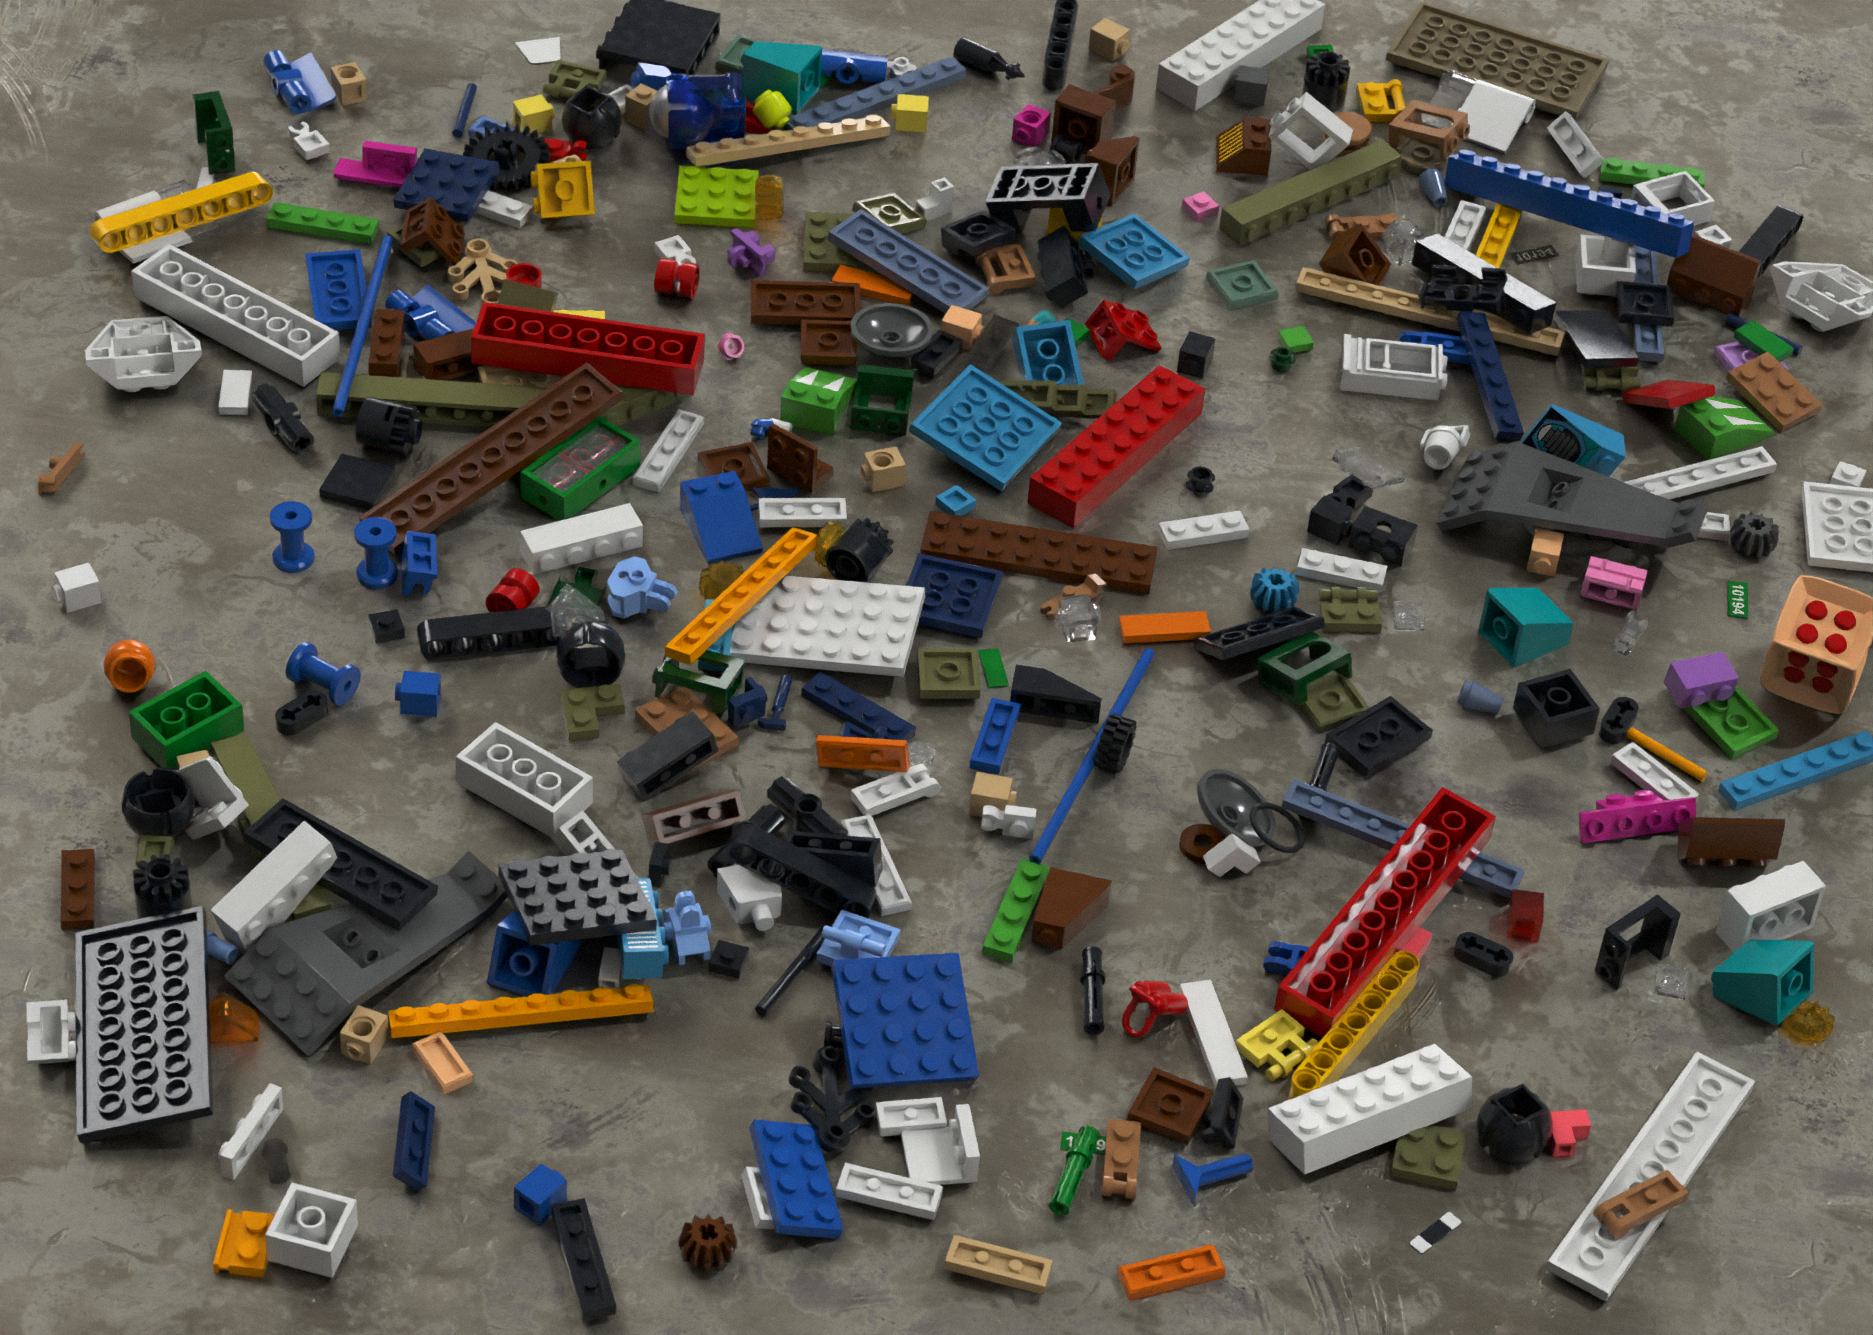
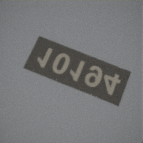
[1509,245,1559,265]

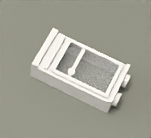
[1340,334,1447,401]

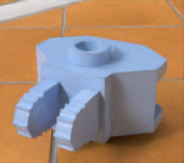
[607,556,678,619]
[663,890,711,965]

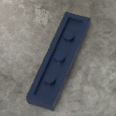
[801,672,916,742]

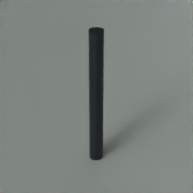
[755,925,828,1016]

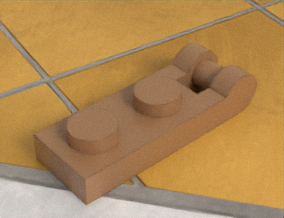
[1325,214,1403,241]
[1102,1119,1141,1199]
[1593,1170,1689,1240]

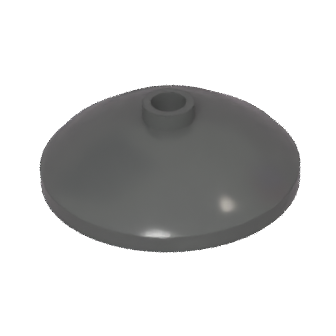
[850,303,933,358]
[1197,769,1276,846]

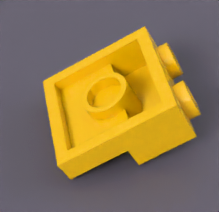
[531,161,595,220]

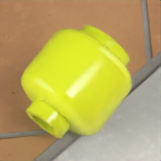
[753,89,792,130]

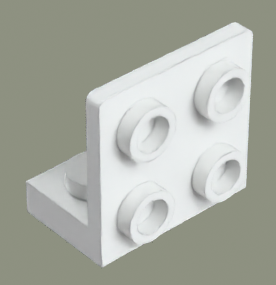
[176,756,249,840]
[901,1104,980,1185]

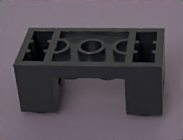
[985,163,1110,233]

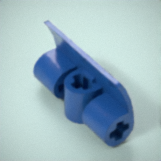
[821,48,887,84]
[263,50,336,114]
[385,285,476,340]

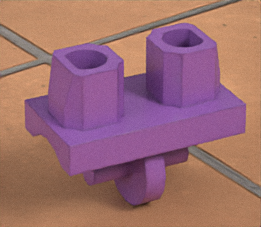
[727,228,775,277]

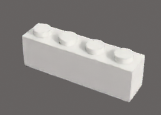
[520,503,643,575]

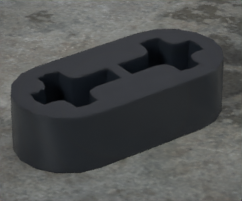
[275,691,328,735]
[1599,697,1639,744]
[1454,932,1514,977]

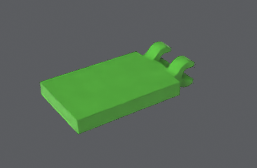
[1683,686,1780,759]

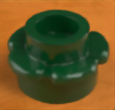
[1269,347,1296,372]

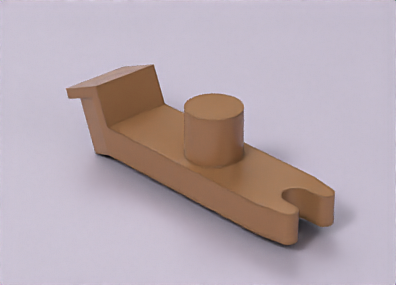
[37,442,85,495]
[1040,574,1107,620]

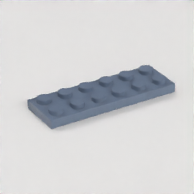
[827,209,989,314]

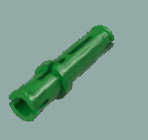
[1049,1125,1100,1216]

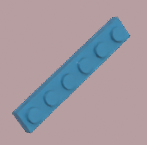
[1718,730,1873,811]

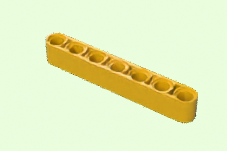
[89,172,273,253]
[1288,951,1420,1100]

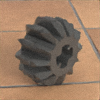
[1730,512,1779,559]

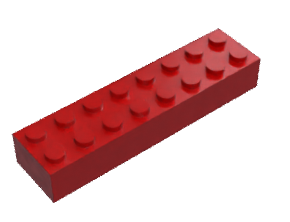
[471,302,705,395]
[1027,365,1205,528]

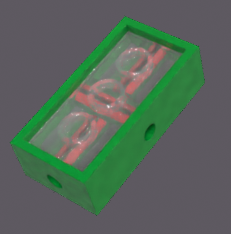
[520,416,641,521]

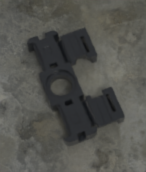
[1418,265,1508,313]

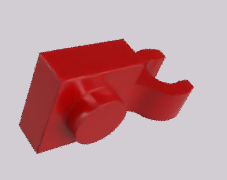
[545,139,587,163]

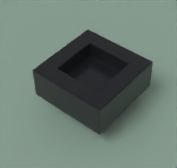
[368,609,405,643]
[648,842,672,888]
[709,940,749,979]

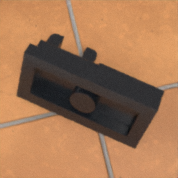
[1199,1077,1244,1149]

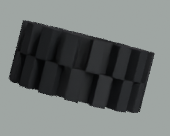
[1095,714,1137,773]

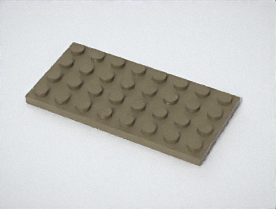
[1386,1,1609,120]

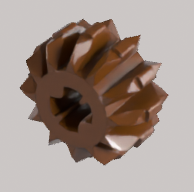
[678,1213,737,1273]

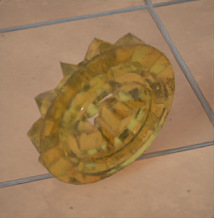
[813,521,844,568]
[1783,999,1835,1041]

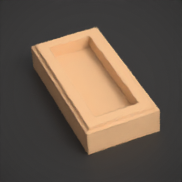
[412,1032,473,1095]

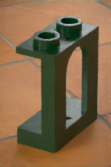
[193,91,235,175]
[850,364,914,435]
[1257,631,1352,705]
[652,650,745,715]

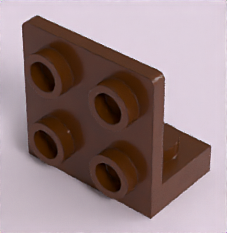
[400,197,465,266]
[767,424,833,493]

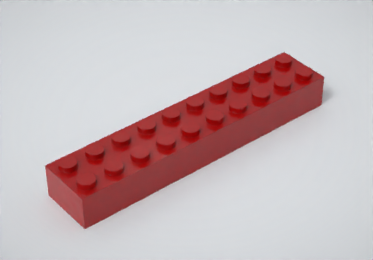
[1274,787,1496,1038]

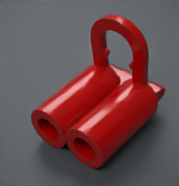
[1122,981,1188,1037]

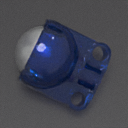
[650,72,746,150]

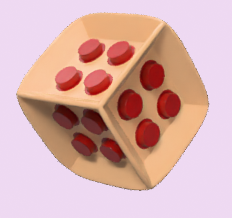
[1760,575,1873,714]

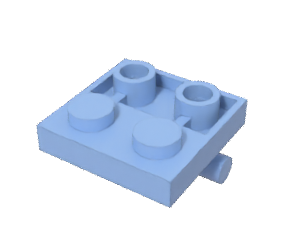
[816,910,901,966]

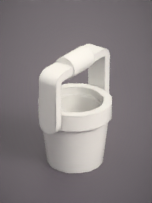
[1420,425,1470,470]

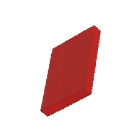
[1622,379,1716,409]

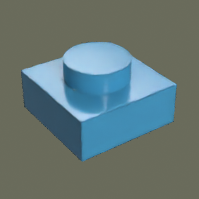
[935,485,976,516]

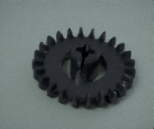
[463,122,550,190]

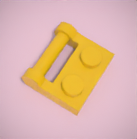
[1356,79,1406,122]

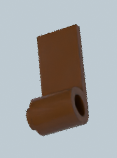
[1092,65,1135,110]

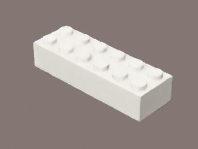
[1268,1044,1472,1175]

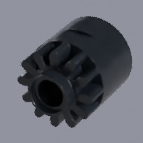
[1302,51,1351,113]
[356,397,423,455]
[825,518,894,583]
[133,854,192,919]

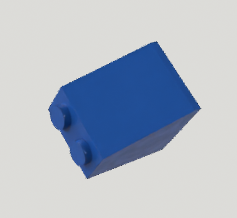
[487,911,582,997]

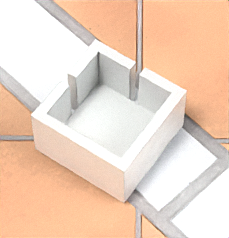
[1575,234,1636,297]

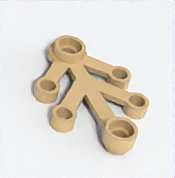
[447,239,518,305]

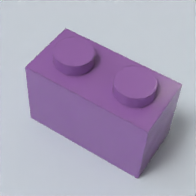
[1664,652,1739,708]

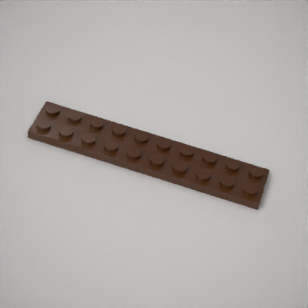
[359,362,623,556]

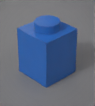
[631,63,674,91]
[395,671,441,717]
[514,1163,567,1226]

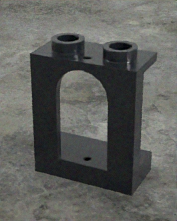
[1595,894,1681,990]

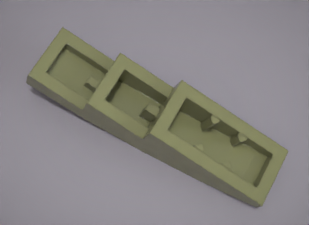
[1001,380,1117,419]

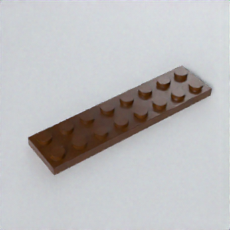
[920,511,1158,594]

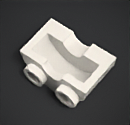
[26,1000,76,1065]

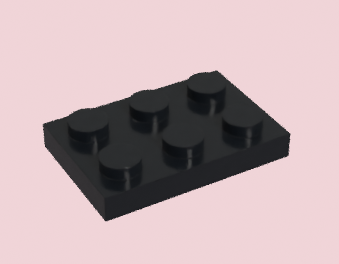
[1325,696,1433,777]

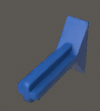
[1172,1154,1253,1206]

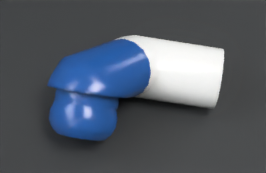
[750,418,792,439]

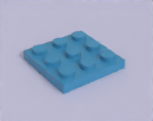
[1078,213,1190,289]

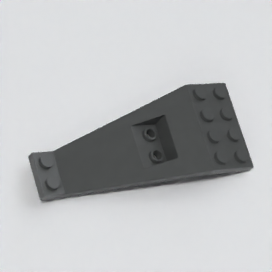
[1437,441,1709,547]
[224,851,508,1057]

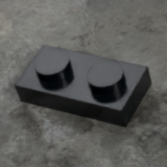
[910,329,963,377]

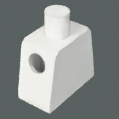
[717,865,782,931]

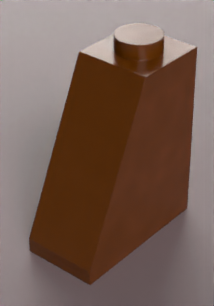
[1031,867,1112,949]

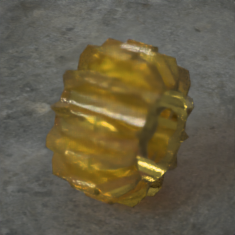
[755,175,784,220]
[699,560,744,602]

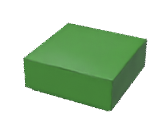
[1278,326,1314,353]

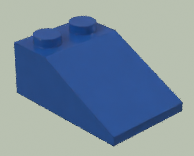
[680,471,763,564]

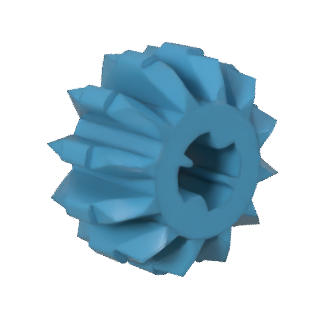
[1249,566,1300,613]

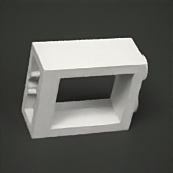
[1268,92,1353,170]
[1631,171,1715,226]

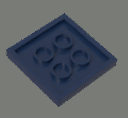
[393,148,500,222]
[906,553,1003,638]

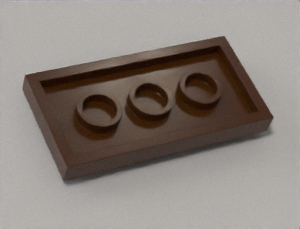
[750,280,861,325]

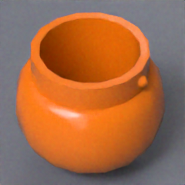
[103,639,156,693]

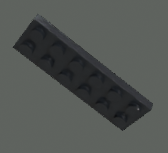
[243,798,438,930]

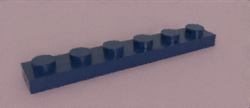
[1456,311,1524,440]

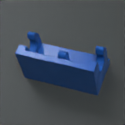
[400,531,437,595]

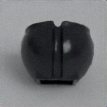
[561,84,622,149]
[556,621,625,688]
[121,768,195,837]
[1477,1083,1553,1165]

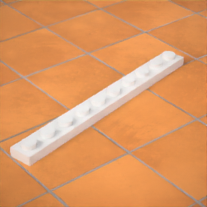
[1524,446,1777,535]

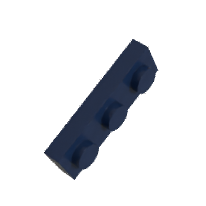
[392,1091,435,1192]

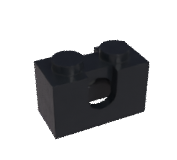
[1348,506,1418,566]

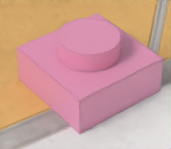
[1182,191,1219,222]

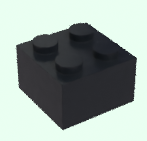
[1513,669,1600,748]

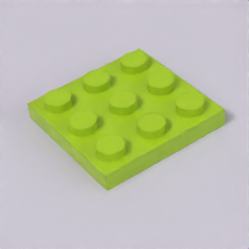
[674,165,759,228]

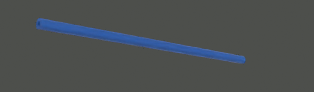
[332,235,393,417]
[1029,648,1155,864]

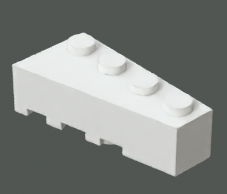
[211,821,337,955]

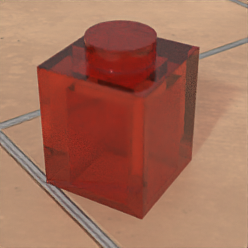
[1507,889,1544,942]

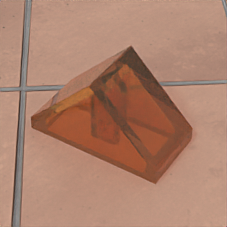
[209,992,259,1044]

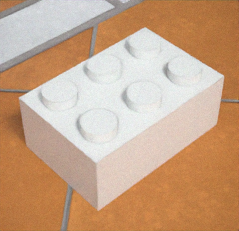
[1716,861,1826,952]

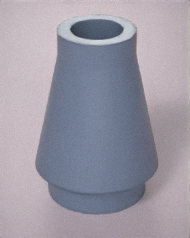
[1419,168,1448,208]
[1457,680,1504,715]

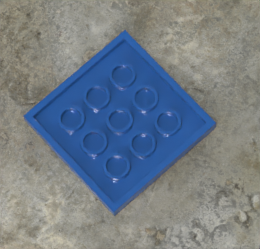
[831,953,979,1089]

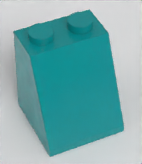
[740,41,823,115]
[1478,588,1574,668]
[1711,939,1814,1026]

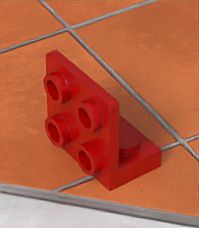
[1085,299,1162,361]

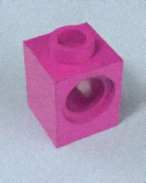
[1012,104,1051,149]

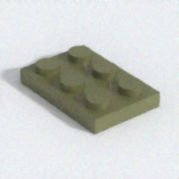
[803,212,858,272]

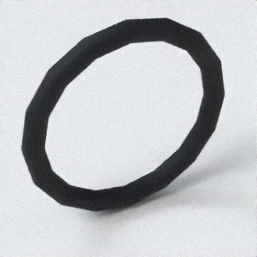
[1249,802,1305,853]

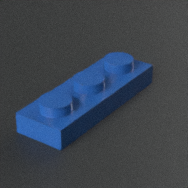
[969,698,1021,774]

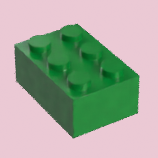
[129,671,244,770]

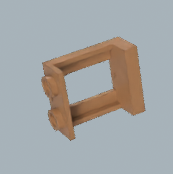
[1389,100,1470,160]

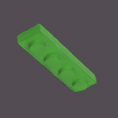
[1599,158,1705,189]
[266,202,379,244]
[982,859,1050,963]

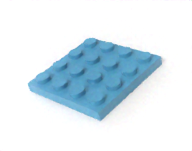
[909,364,1062,491]

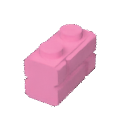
[1580,556,1648,611]

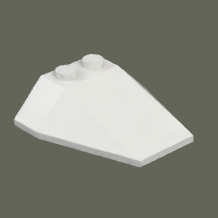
[1770,261,1873,332]
[85,316,202,392]

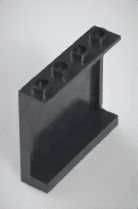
[596,0,721,84]

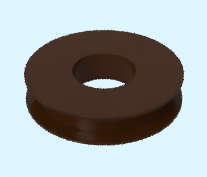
[1179,824,1226,864]

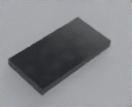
[1554,310,1638,368]
[1193,607,1326,660]

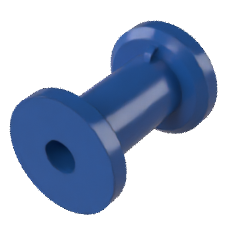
[270,501,314,573]
[354,517,398,589]
[286,642,361,706]

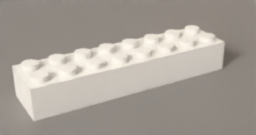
[1156,0,1326,111]
[131,244,340,387]

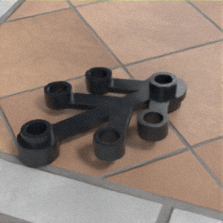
[788,1046,876,1154]

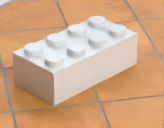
[456,722,593,838]

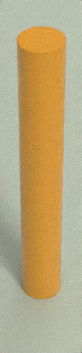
[1626,727,1708,782]

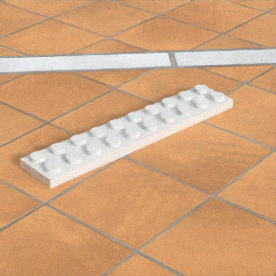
[1546,1052,1755,1301]

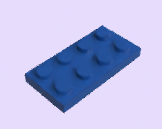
[305,249,372,330]
[749,1119,843,1239]

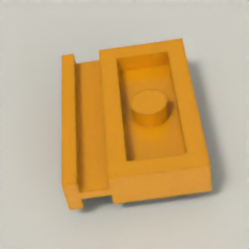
[213,1209,275,1278]

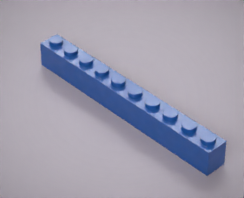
[1445,150,1694,258]

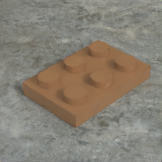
[1726,352,1823,433]
[635,686,739,771]

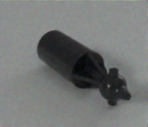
[953,37,1025,80]

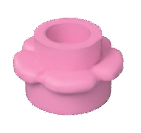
[718,333,744,360]

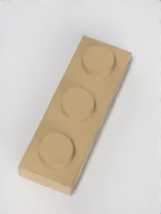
[944,1235,1053,1295]

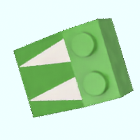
[780,367,857,435]
[1674,397,1774,460]

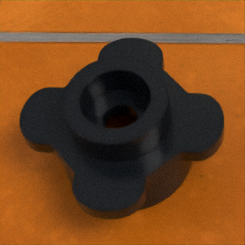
[1185,466,1215,493]

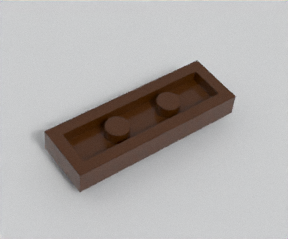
[60,849,95,930]

